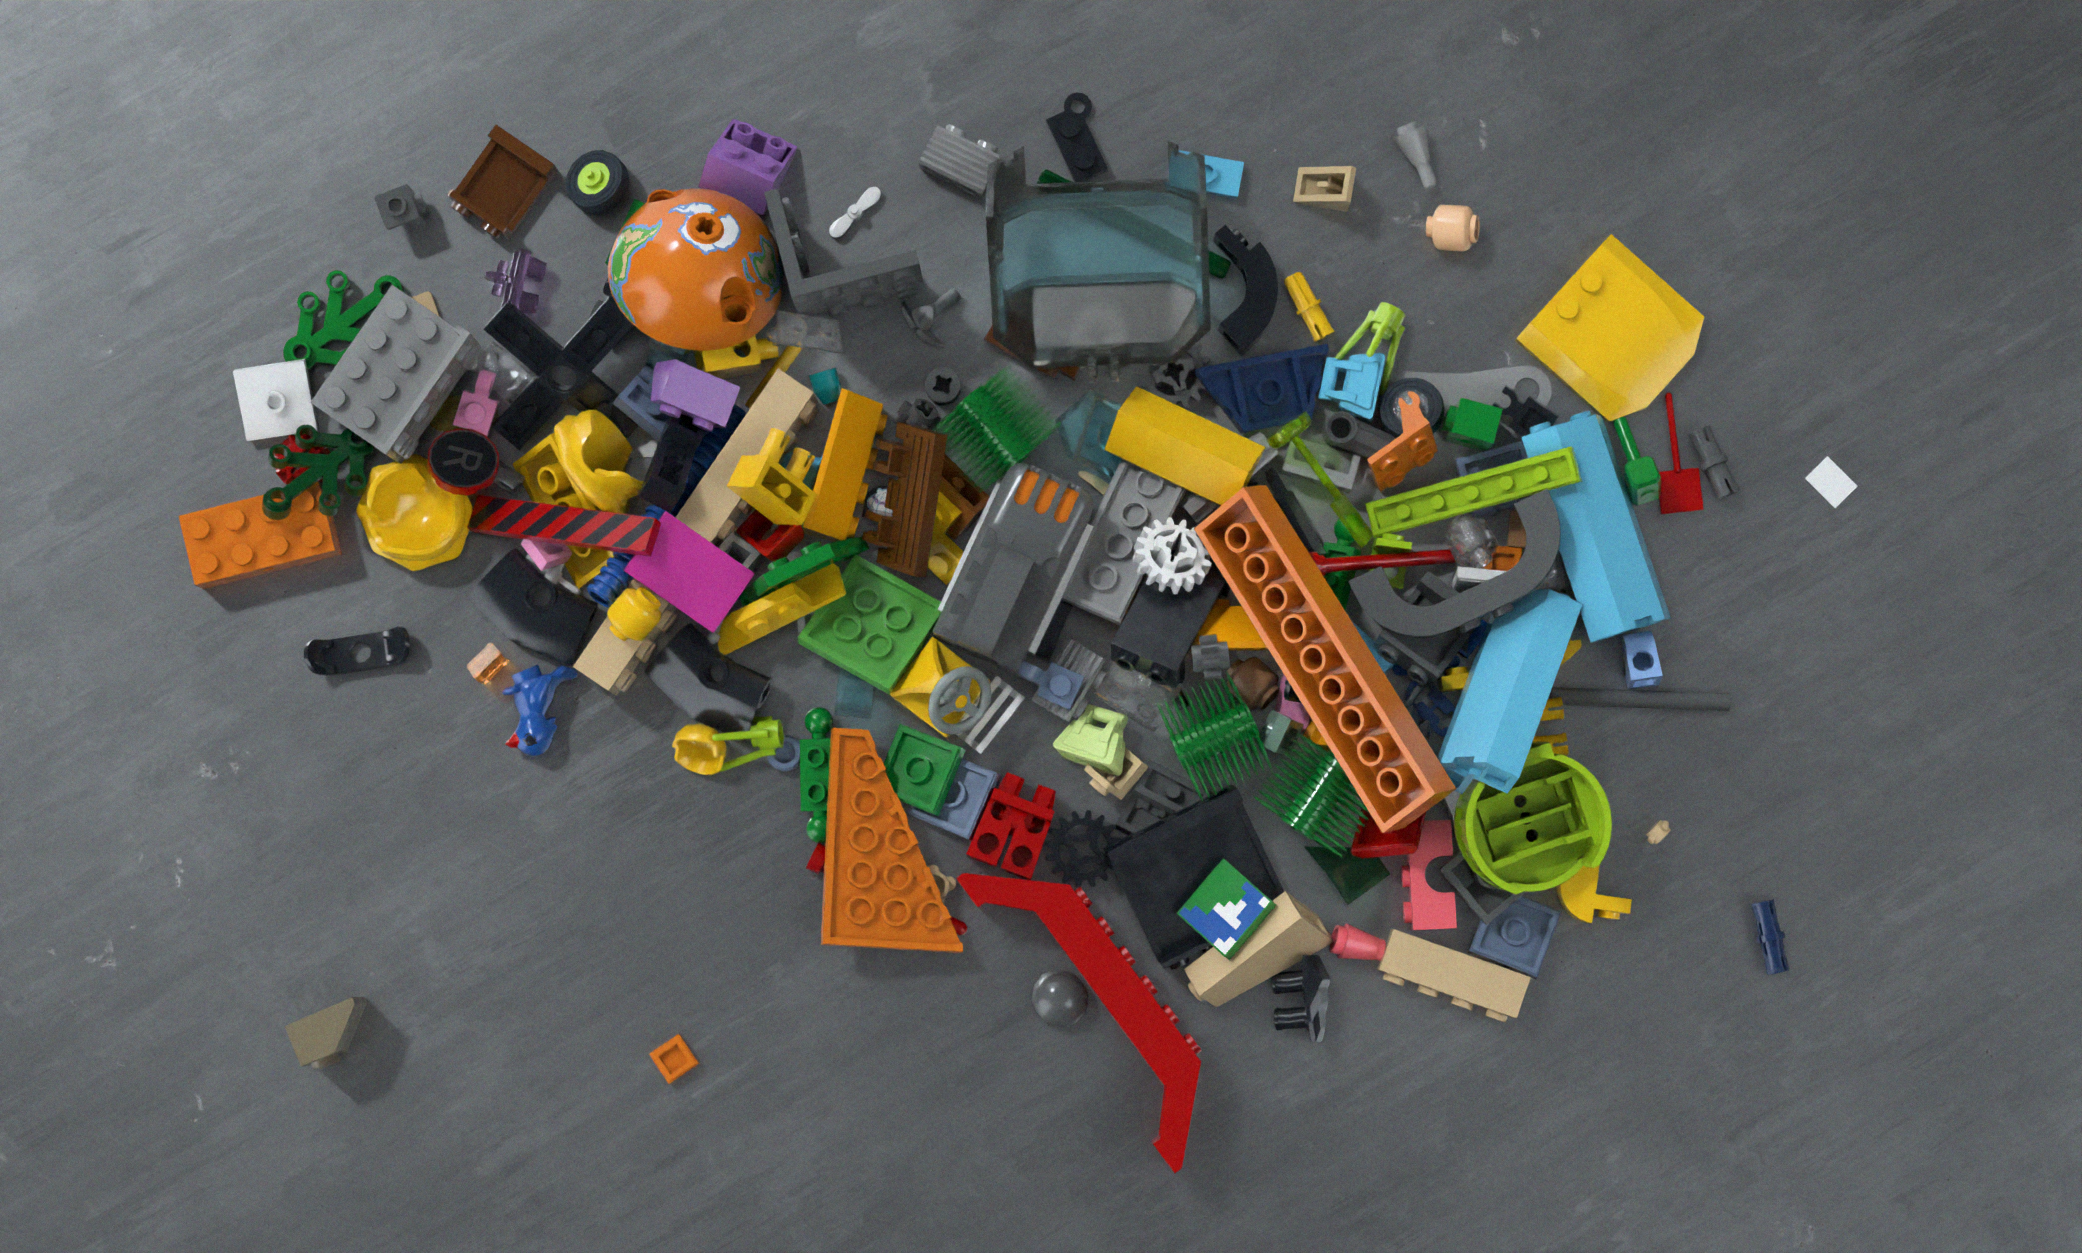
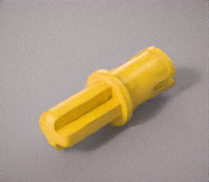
[1284,271,1335,342]

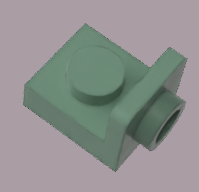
[1259,710,1304,757]

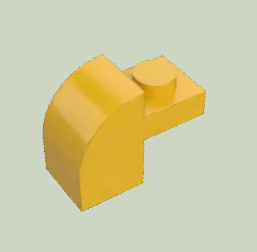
[1556,865,1632,923]

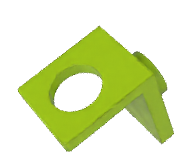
[1369,533,1412,589]

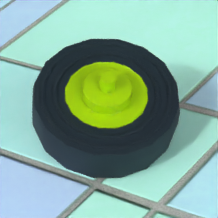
[565,150,629,214]

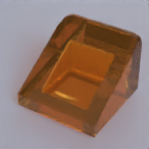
[467,643,509,685]

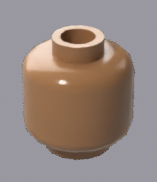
[1226,657,1279,710]

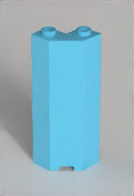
[1521,411,1671,642]
[1437,589,1582,794]

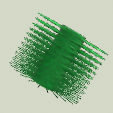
[933,365,1061,492]
[1157,671,1272,801]
[1253,733,1370,858]

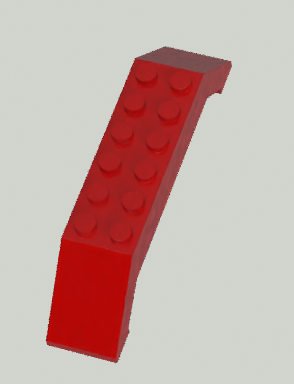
[956,873,1202,1173]

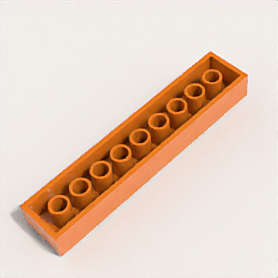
[1194,485,1457,833]

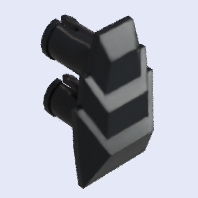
[1271,955,1331,1042]

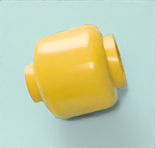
[607,587,662,641]

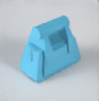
[1318,353,1385,423]

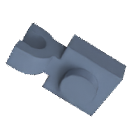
[1018,661,1084,710]

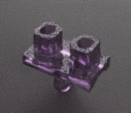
[484,249,547,314]

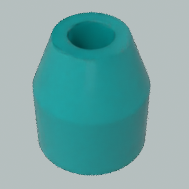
[809,367,841,405]

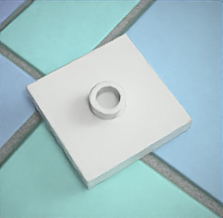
[233,359,319,441]

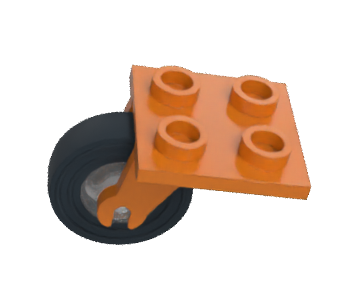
[1367,378,1445,492]

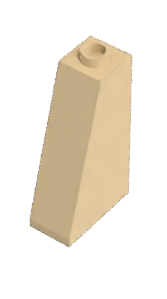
[1184,891,1334,1007]

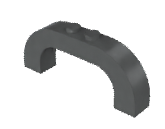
[1348,489,1561,638]

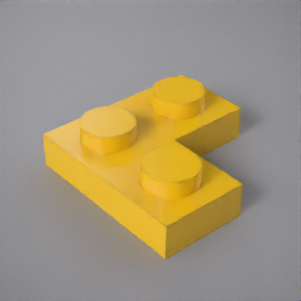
[927,491,964,585]

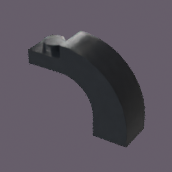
[1213,224,1278,357]

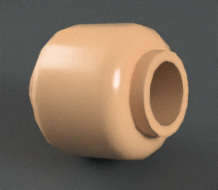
[1426,205,1480,251]

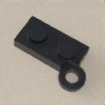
[1046,92,1108,184]

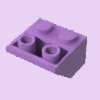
[698,119,797,215]

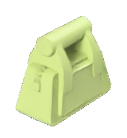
[1053,704,1128,776]

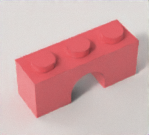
[1401,820,1457,930]

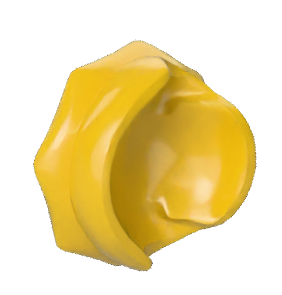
[554,410,644,514]
[356,454,473,571]

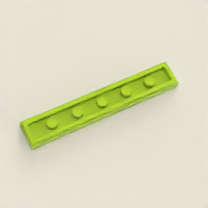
[1365,446,1582,538]

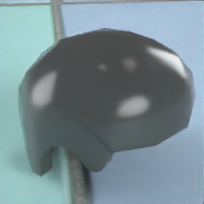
[1032,969,1089,1028]

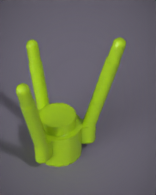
[1334,302,1405,396]
[712,716,784,773]

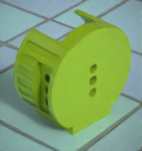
[1454,741,1612,894]

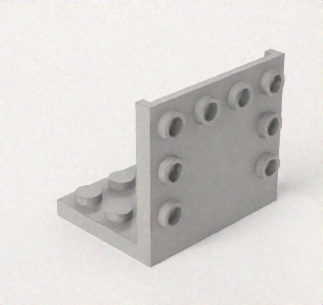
[310,285,482,463]

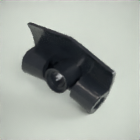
[468,548,598,666]
[645,623,773,741]

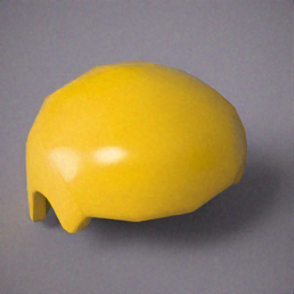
[672,723,727,775]

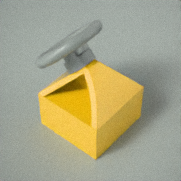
[890,637,991,740]

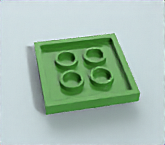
[797,554,941,695]

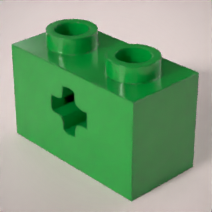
[1441,398,1503,452]

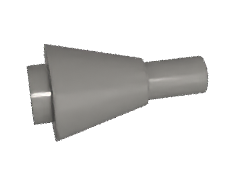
[1392,120,1437,187]

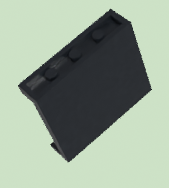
[1103,785,1284,970]

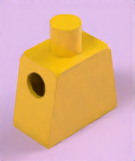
[693,335,779,379]

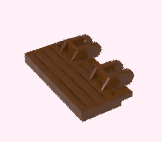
[862,422,948,577]

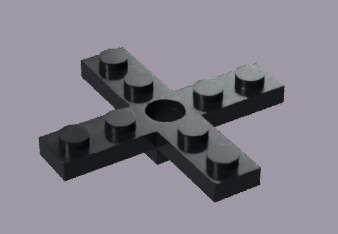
[483,296,639,450]

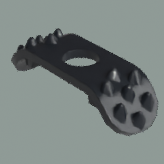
[304,626,410,676]

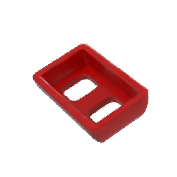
[736,510,805,562]

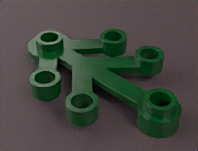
[262,425,374,520]

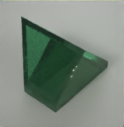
[1304,846,1390,906]

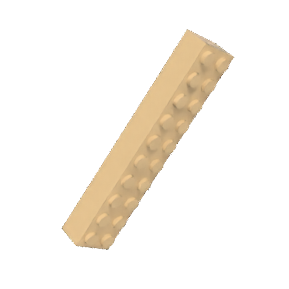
[573,368,819,696]

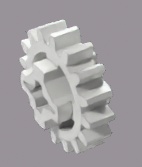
[1132,517,1212,594]

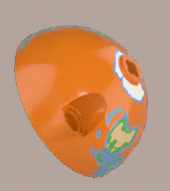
[608,188,783,351]

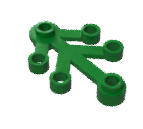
[283,270,404,370]

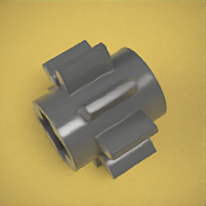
[894,398,941,430]
[1191,634,1230,680]

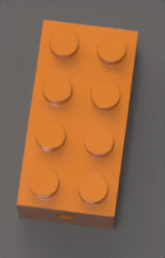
[178,481,342,589]

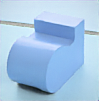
[1621,631,1663,690]

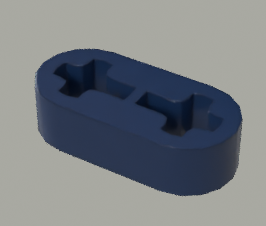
[1404,681,1456,738]

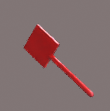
[1659,392,1704,515]

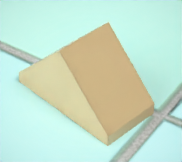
[1293,166,1356,212]

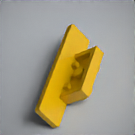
[718,563,846,655]

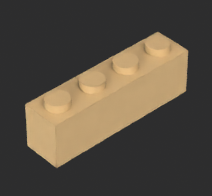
[1377,929,1531,1023]

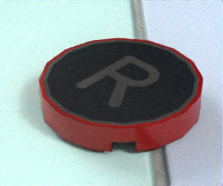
[427,428,499,495]

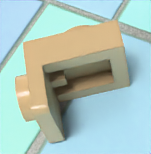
[1084,747,1148,800]

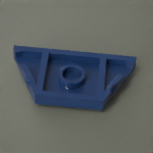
[1195,343,1329,434]

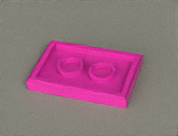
[623,511,755,633]

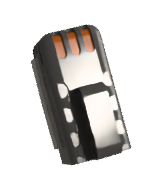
[932,462,1093,676]

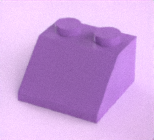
[651,359,740,432]

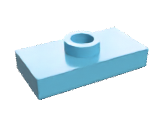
[1168,149,1244,199]

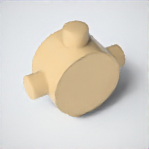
[1646,819,1671,845]

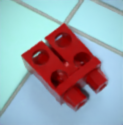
[966,772,1056,880]

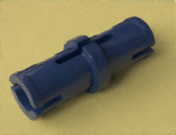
[1751,899,1790,975]

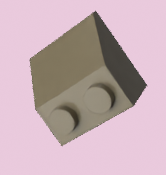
[285,997,367,1070]

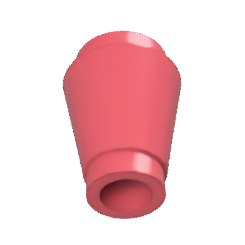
[1330,923,1386,961]

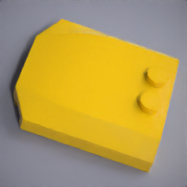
[1515,234,1704,423]

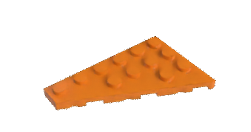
[821,728,963,953]

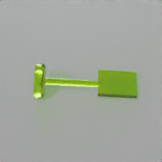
[1266,411,1373,548]

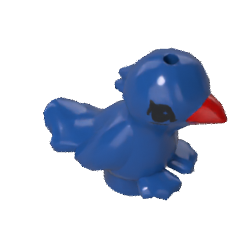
[502,664,578,756]

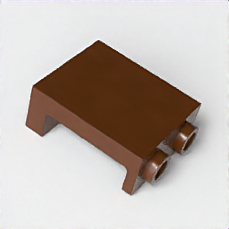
[447,124,558,240]

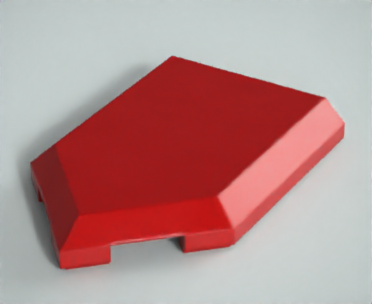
[1350,802,1426,859]

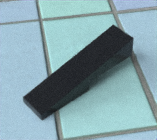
[638,414,705,513]

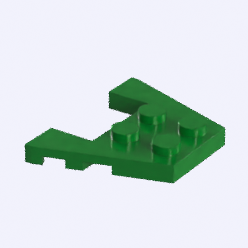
[739,536,870,607]

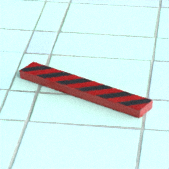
[467,495,661,557]

